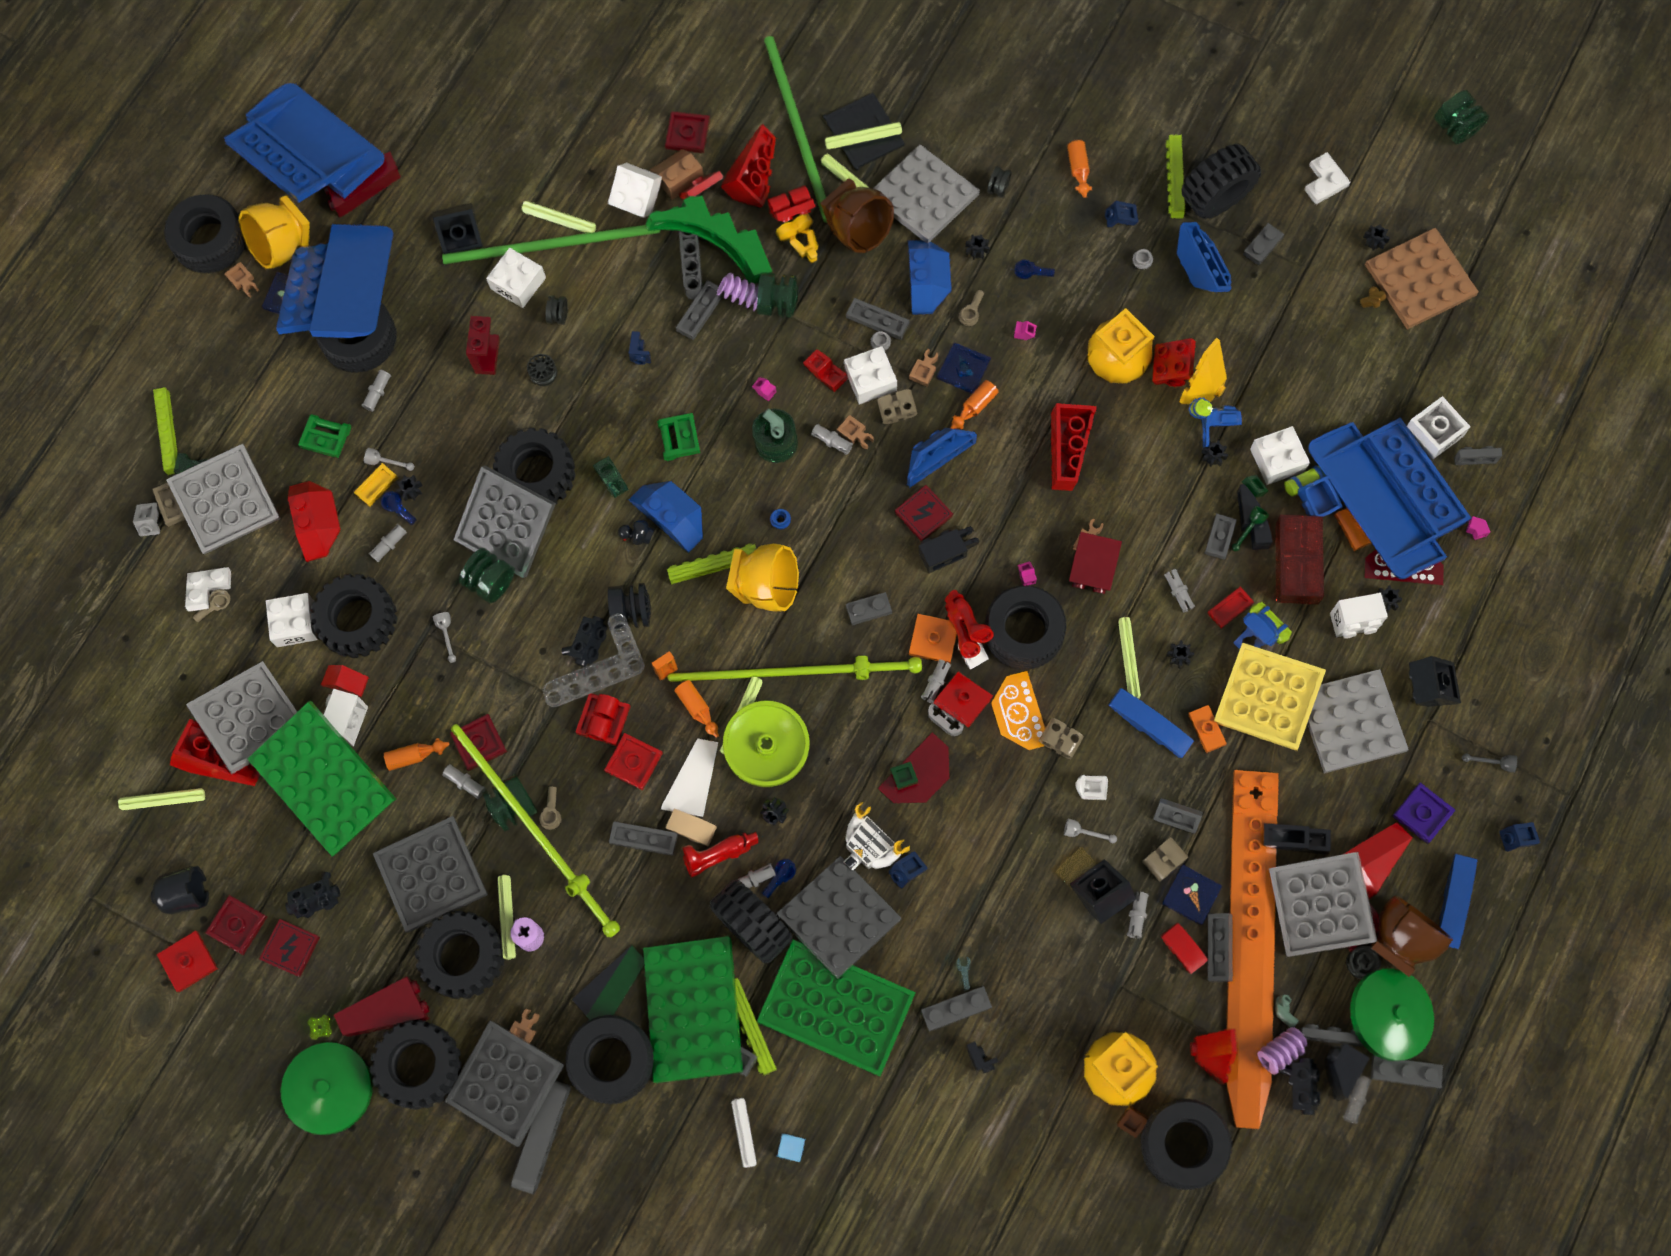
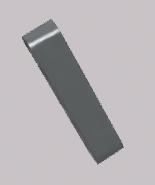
[679,205,703,300]
[511,1080,571,1194]

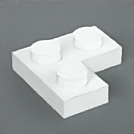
[1305,153,1350,204]
[185,567,231,612]

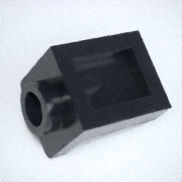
[966,1042,998,1074]

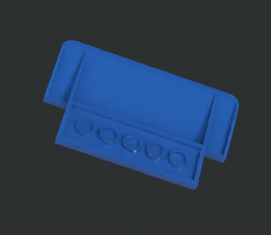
[224,83,385,203]
[276,224,393,338]
[1308,418,1472,579]

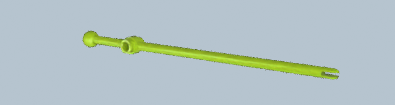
[667,656,922,682]
[451,724,620,937]

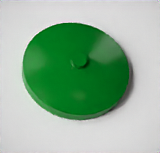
[1350,968,1434,1061]
[281,1042,373,1135]

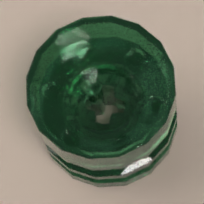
[1434,90,1489,144]
[757,272,798,318]
[752,409,798,463]
[459,548,515,604]
[482,774,538,832]

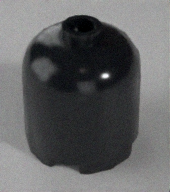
[151,866,209,914]

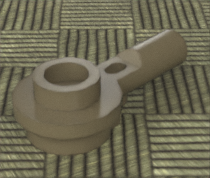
[959,290,984,326]
[193,589,231,622]
[539,786,561,830]

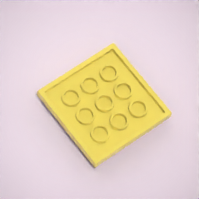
[1214,643,1326,751]

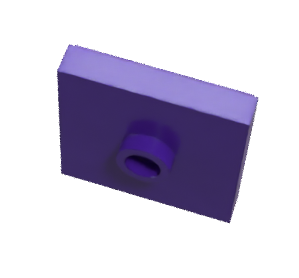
[1392,782,1456,844]

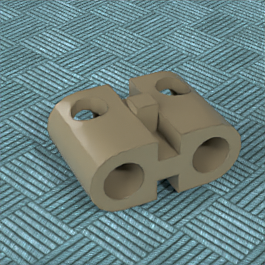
[877,389,917,424]
[1039,718,1084,759]
[1142,837,1189,882]

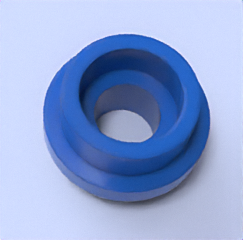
[770,509,791,529]

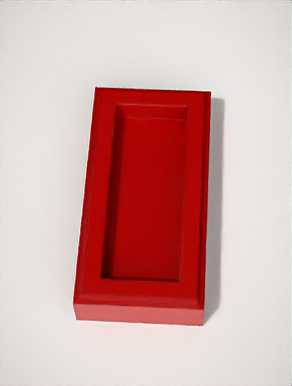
[1207,586,1254,629]

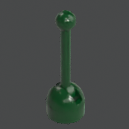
[1232,506,1269,552]

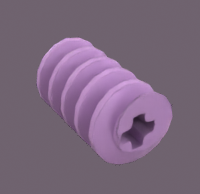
[717,273,763,311]
[511,917,544,951]
[1257,1027,1307,1075]

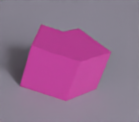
[1014,321,1037,340]
[752,377,776,401]
[1466,516,1490,540]
[1018,561,1037,586]

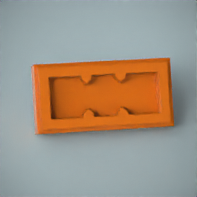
[652,651,678,680]
[1188,705,1227,753]

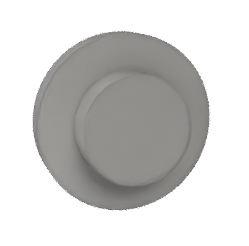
[1133,249,1153,269]
[871,331,891,351]

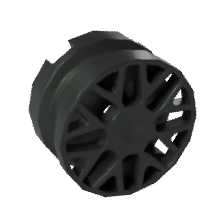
[987,166,1012,198]
[546,295,568,325]
[527,354,557,386]
[1346,945,1381,979]

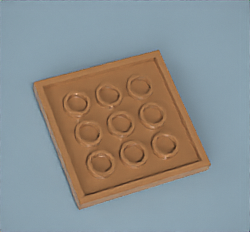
[1365,228,1478,329]

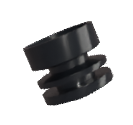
[608,583,651,631]

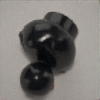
[618,520,654,545]

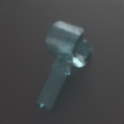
[957,957,970,990]

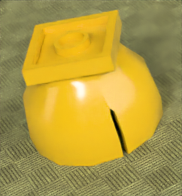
[238,195,310,268]
[1088,308,1155,383]
[726,544,799,612]
[1084,1032,1158,1106]

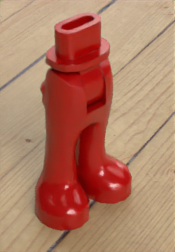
[945,590,994,658]
[683,832,758,877]

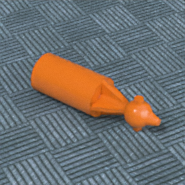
[1067,140,1092,198]
[951,380,998,429]
[674,680,719,738]
[384,738,450,771]

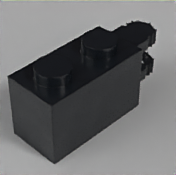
[918,526,980,574]

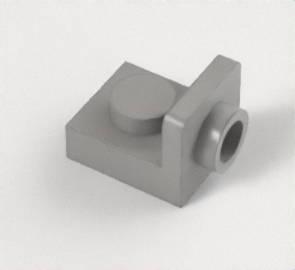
[133,502,160,536]

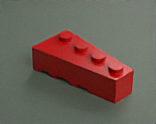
[1051,403,1097,491]

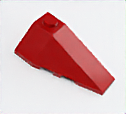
[170,719,261,786]
[1345,822,1412,900]
[1190,1029,1237,1084]

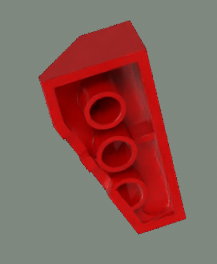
[721,124,776,207]

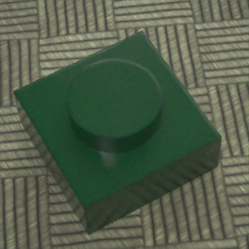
[1242,475,1268,498]
[890,761,918,790]

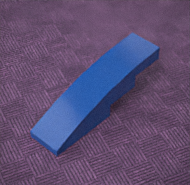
[1108,688,1194,758]
[1439,853,1477,949]

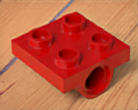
[768,185,816,222]
[1152,338,1196,387]
[575,693,631,746]

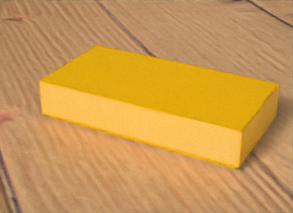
[354,463,398,507]

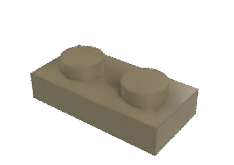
[152,483,186,527]

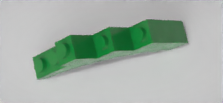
[646,196,772,284]

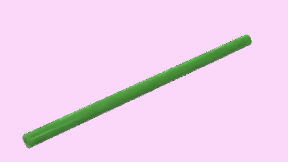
[764,36,827,222]
[442,225,660,264]

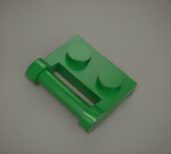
[657,413,700,461]
[298,414,351,458]

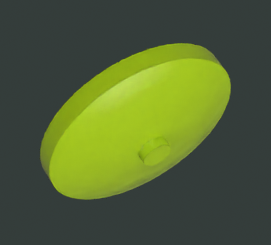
[723,701,810,787]

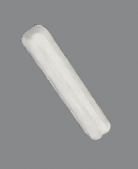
[732,1098,756,1167]

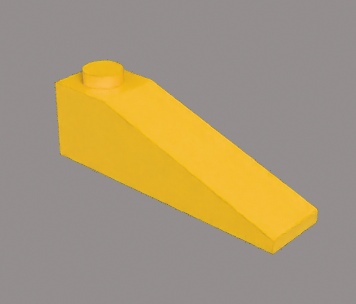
[1179,338,1227,404]

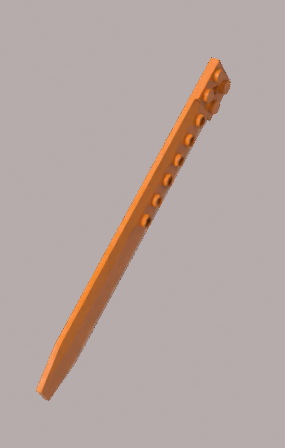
[1225,770,1279,1129]

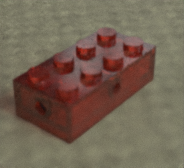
[1276,515,1324,604]

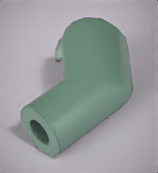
[762,408,784,439]
[1275,994,1299,1027]

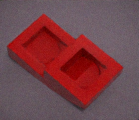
[803,349,848,392]
[1160,923,1208,974]

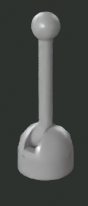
[364,448,414,471]
[433,612,456,663]
[1064,818,1117,843]

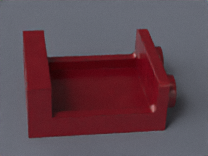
[466,316,500,375]
[1069,532,1122,594]

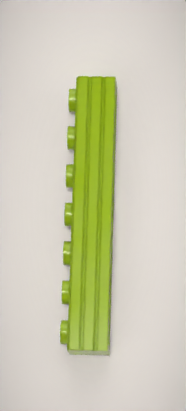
[1166,135,1185,218]
[153,387,180,475]
[667,544,756,585]
[735,978,777,1076]

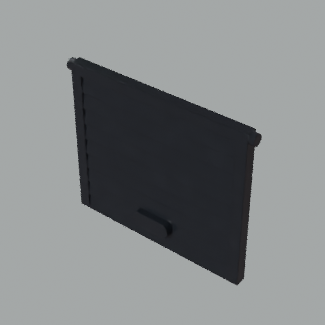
[823,93,905,171]

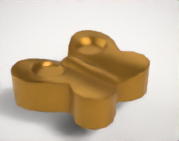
[1360,287,1386,308]

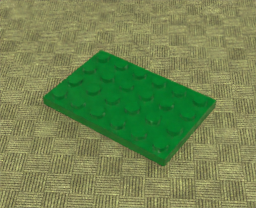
[247,701,396,857]
[643,936,743,1083]
[757,939,916,1077]

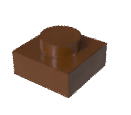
[1117,1105,1149,1138]

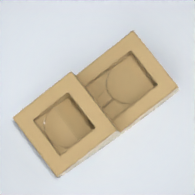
[666,808,717,846]

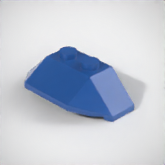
[1177,222,1231,292]
[908,240,951,315]
[907,428,977,488]
[629,481,703,553]

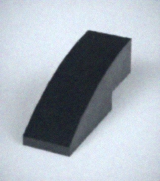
[1237,484,1273,550]
[1263,823,1331,855]

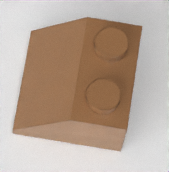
[650,149,704,200]

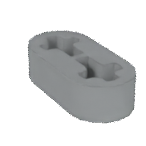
[928,702,964,736]

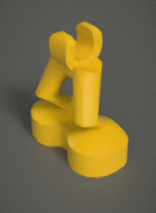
[776,213,818,263]

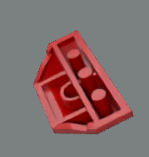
[288,481,341,562]

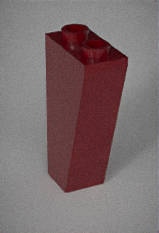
[324,152,401,217]
[334,977,430,1037]

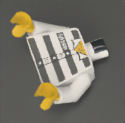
[844,802,910,871]

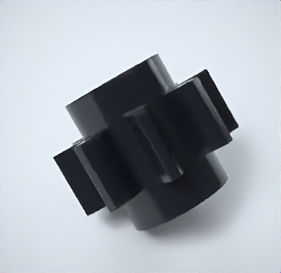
[1363,224,1390,251]
[965,234,990,260]
[1201,440,1228,467]
[396,475,423,501]
[1377,585,1402,613]
[1166,640,1194,669]
[760,797,789,825]

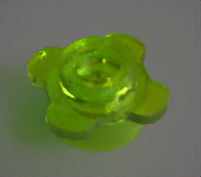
[307,1015,332,1040]

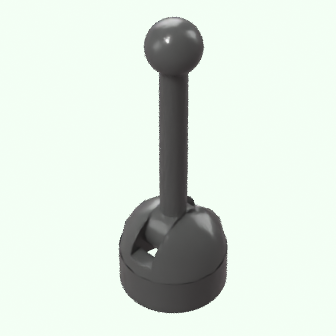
[1462,753,1517,773]

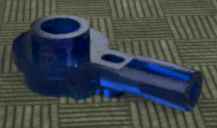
[1014,260,1055,279]
[381,491,417,525]
[762,859,796,898]

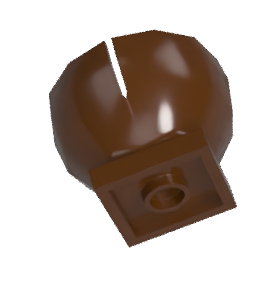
[820,178,894,253]
[1371,895,1453,977]

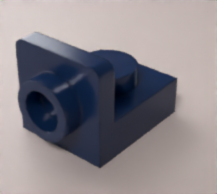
[1105,201,1138,228]
[629,331,651,365]
[1499,822,1540,852]
[889,851,928,889]

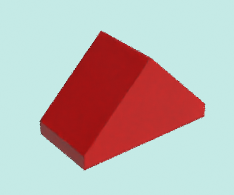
[321,665,369,697]

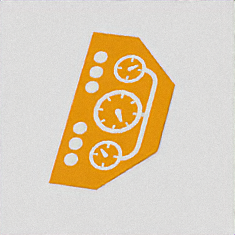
[991,671,1045,750]

